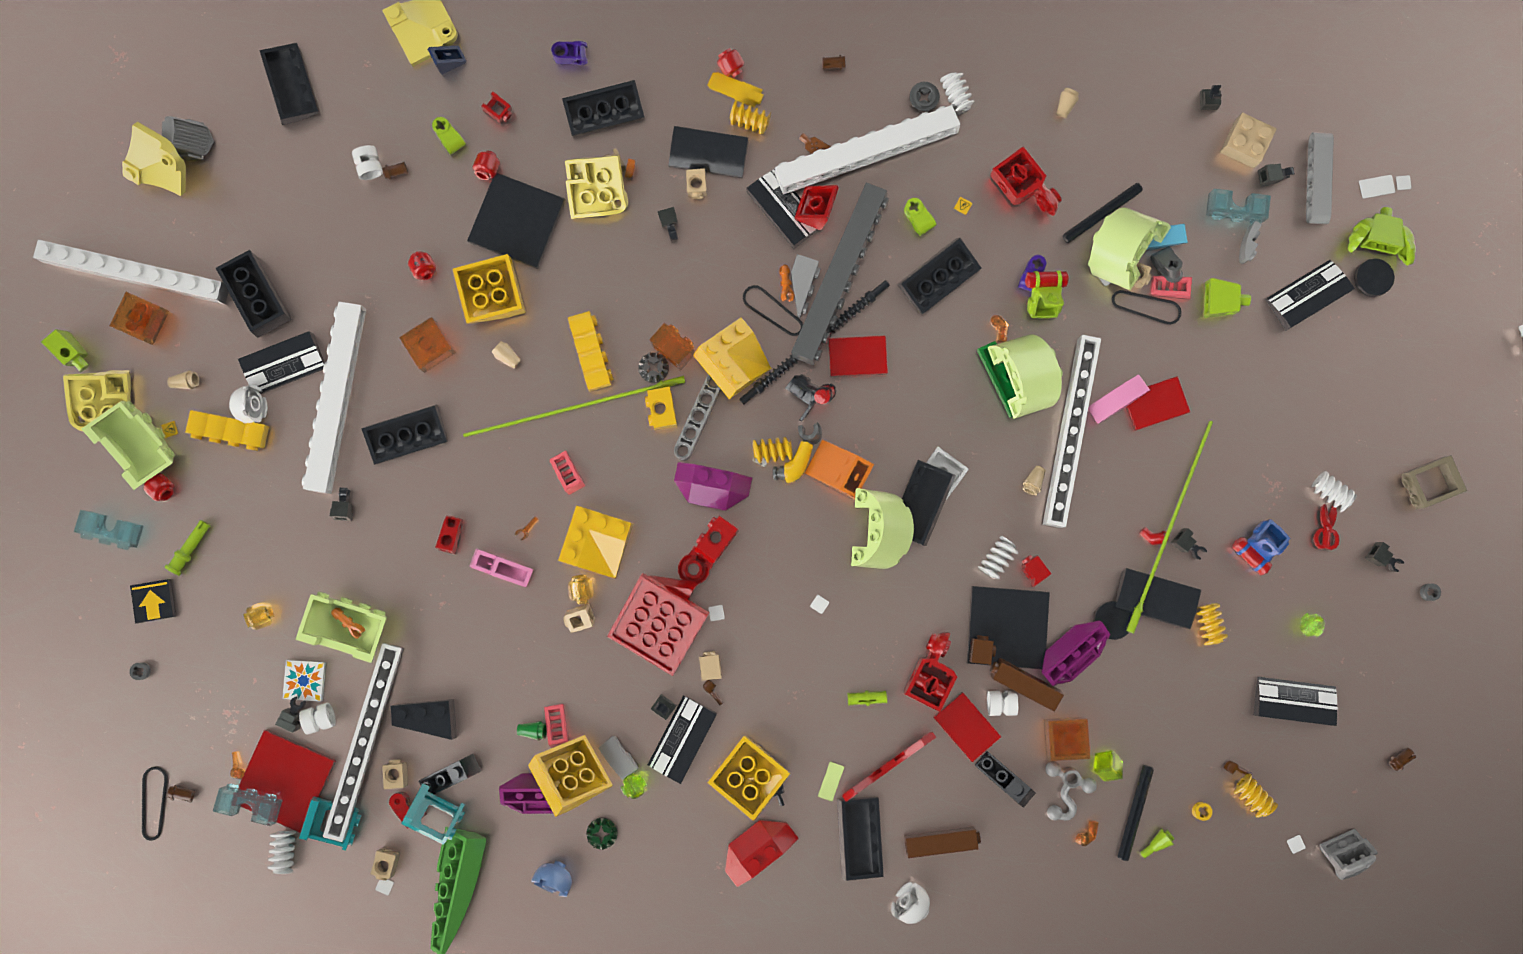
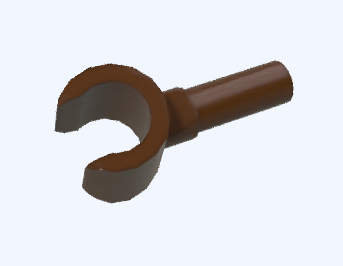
[703,680,723,705]
[1223,761,1252,775]

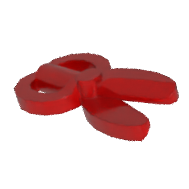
[1313,504,1340,550]

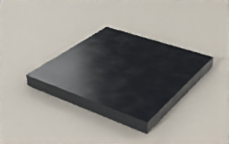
[467,173,566,269]
[967,586,1050,669]

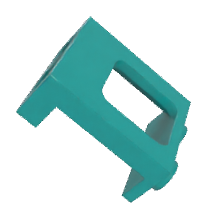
[401,784,465,845]
[299,797,362,851]

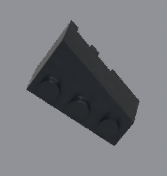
[390,699,457,740]

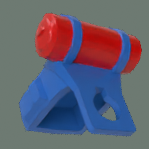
[1232,519,1291,576]

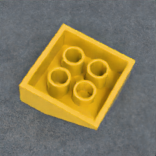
[453,254,526,324]
[693,317,771,400]
[558,505,634,579]
[528,735,613,817]
[707,736,790,821]

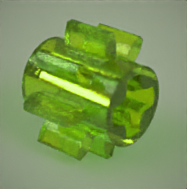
[1300,613,1325,637]
[620,774,647,799]

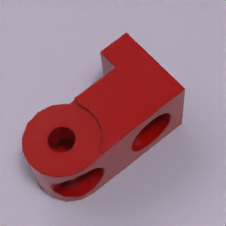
[435,515,463,554]
[389,792,427,829]

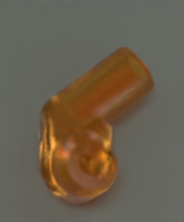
[990,315,1009,342]
[1075,820,1099,846]

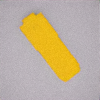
[707,72,764,108]

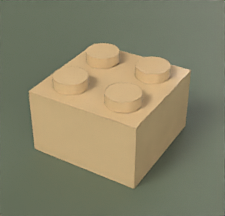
[1220,112,1277,168]

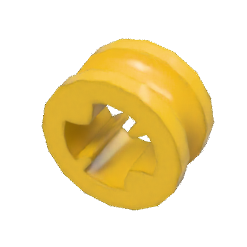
[1192,802,1212,821]

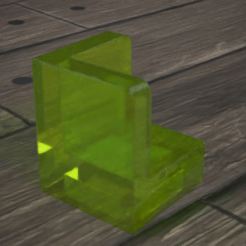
[1094,750,1123,782]

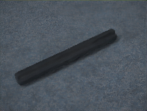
[1063,183,1143,243]
[1118,765,1154,861]

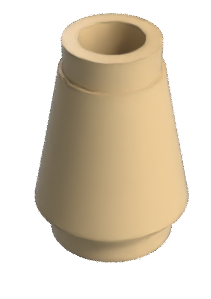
[1056,88,1079,118]
[492,341,521,368]
[167,370,199,389]
[1023,466,1046,496]

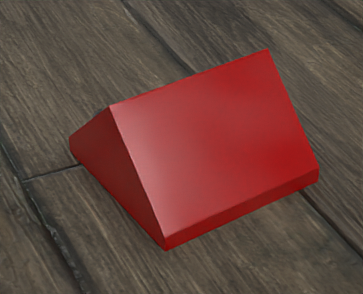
[794,185,839,230]

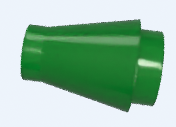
[517,721,547,741]

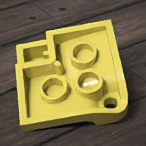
[382,0,458,67]
[123,122,186,196]
[565,155,628,219]
[63,370,132,431]

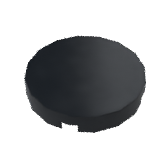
[1354,258,1395,297]
[1093,601,1132,640]

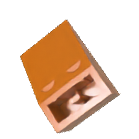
[805,440,874,500]

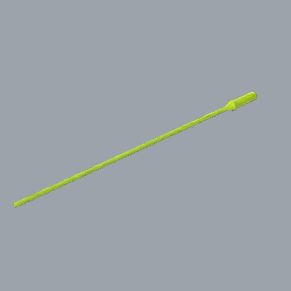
[463,376,686,437]
[1126,421,1213,634]

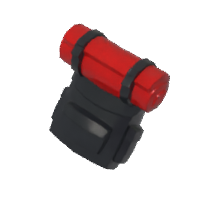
[786,374,837,422]

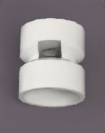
[352,145,383,180]
[987,690,1018,716]
[299,703,336,735]

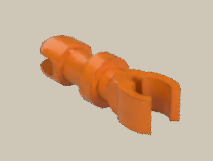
[779,264,794,302]
[331,608,365,639]

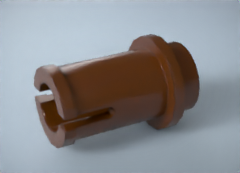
[823,55,846,70]
[382,162,408,180]
[1389,748,1416,771]
[167,785,195,803]

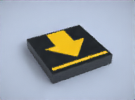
[130,579,176,624]

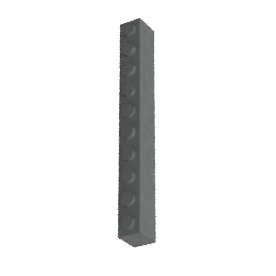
[791,182,889,366]

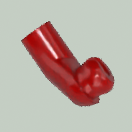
[1139,527,1169,545]

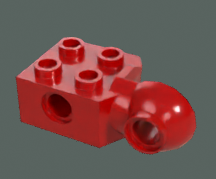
[990,147,1062,216]
[678,516,739,584]
[903,632,957,712]

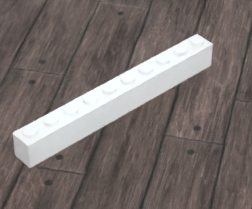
[775,105,960,195]
[33,240,228,304]
[302,302,366,494]
[1043,335,1101,528]
[323,643,403,842]

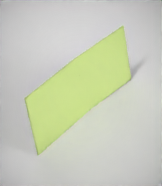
[818,762,844,802]

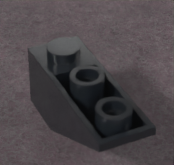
[975,751,1036,808]
[419,754,481,794]

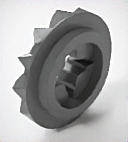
[910,82,940,112]
[639,352,669,383]

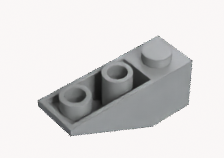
[791,254,821,318]

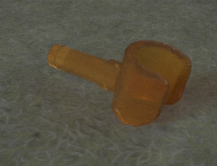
[515,517,538,540]
[230,752,245,779]

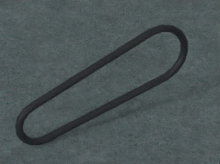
[743,285,803,336]
[1112,290,1182,324]
[142,767,167,841]

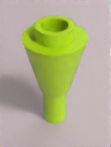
[1140,828,1175,858]

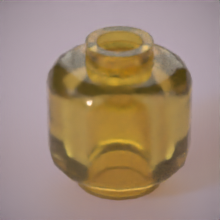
[567,575,594,604]
[243,602,275,630]

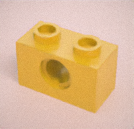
[645,387,677,430]

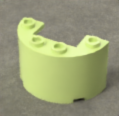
[1088,207,1171,290]
[988,334,1063,419]
[81,401,175,490]
[851,488,914,569]
[295,591,387,663]

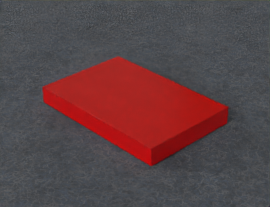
[828,336,888,377]
[1127,376,1190,431]
[933,692,1001,762]

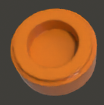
[625,158,636,178]

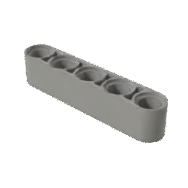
[1306,132,1334,224]
[674,374,721,461]

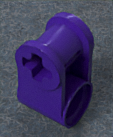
[551,41,588,65]
[1018,255,1047,292]

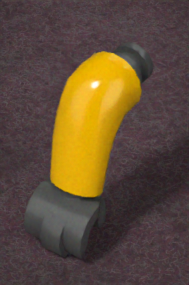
[773,422,822,483]

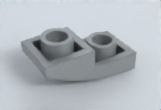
[1239,221,1262,264]
[598,736,639,781]

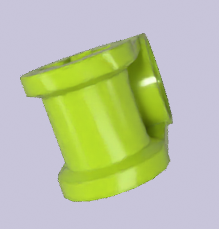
[432,117,466,155]
[904,198,937,236]

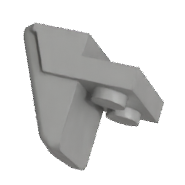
[162,116,214,161]
[1320,829,1378,880]

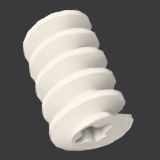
[940,72,975,115]
[1312,471,1357,512]
[978,536,1018,579]
[267,831,296,874]

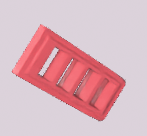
[1151,275,1192,299]
[549,450,585,495]
[544,704,569,748]

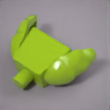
[1348,207,1416,266]

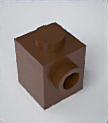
[969,635,996,665]

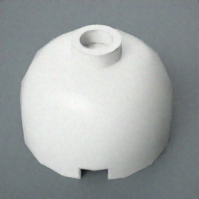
[229,385,268,423]
[891,882,930,924]

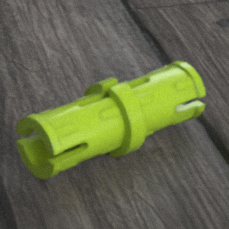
[848,690,887,706]

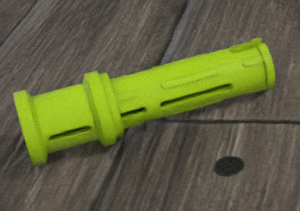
[164,520,211,576]

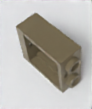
[1401,455,1467,509]

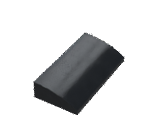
[259,43,319,125]
[669,126,749,178]
[902,460,956,546]
[1114,568,1201,629]
[837,797,884,881]

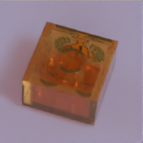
[109,292,169,345]
[399,317,457,373]
[649,322,695,371]
[1044,717,1090,761]

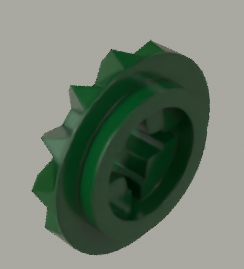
[586,818,618,850]

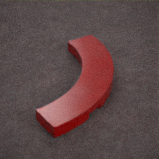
[842,732,936,801]

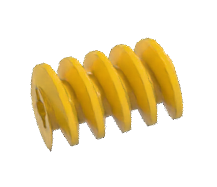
[730,101,771,135]
[753,437,793,464]
[1196,603,1228,645]
[1234,774,1278,818]

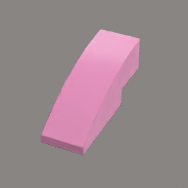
[1088,374,1150,424]
[469,548,533,587]

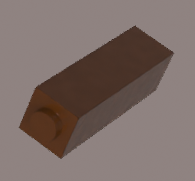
[990,658,1064,712]
[904,827,981,858]

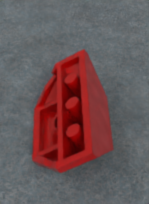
[725,820,799,887]

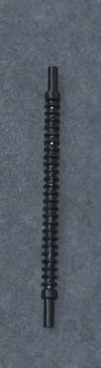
[739,280,890,405]

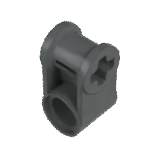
[1150,246,1183,283]

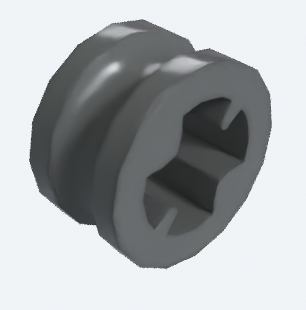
[1420,583,1441,601]
[130,663,151,680]

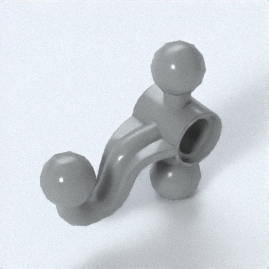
[1045,761,1097,821]

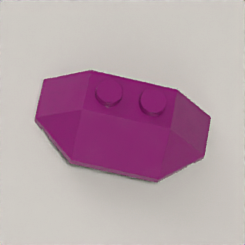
[674,462,753,511]
[1042,621,1111,686]
[499,773,554,814]

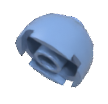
[531,861,572,897]

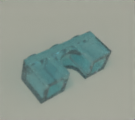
[1206,189,1271,224]
[74,510,144,550]
[213,784,282,826]

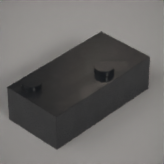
[216,250,292,338]

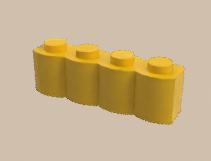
[568,311,614,392]
[185,410,269,451]

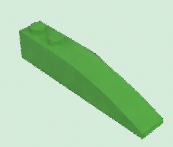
[430,827,486,954]

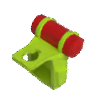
[1025,270,1069,318]

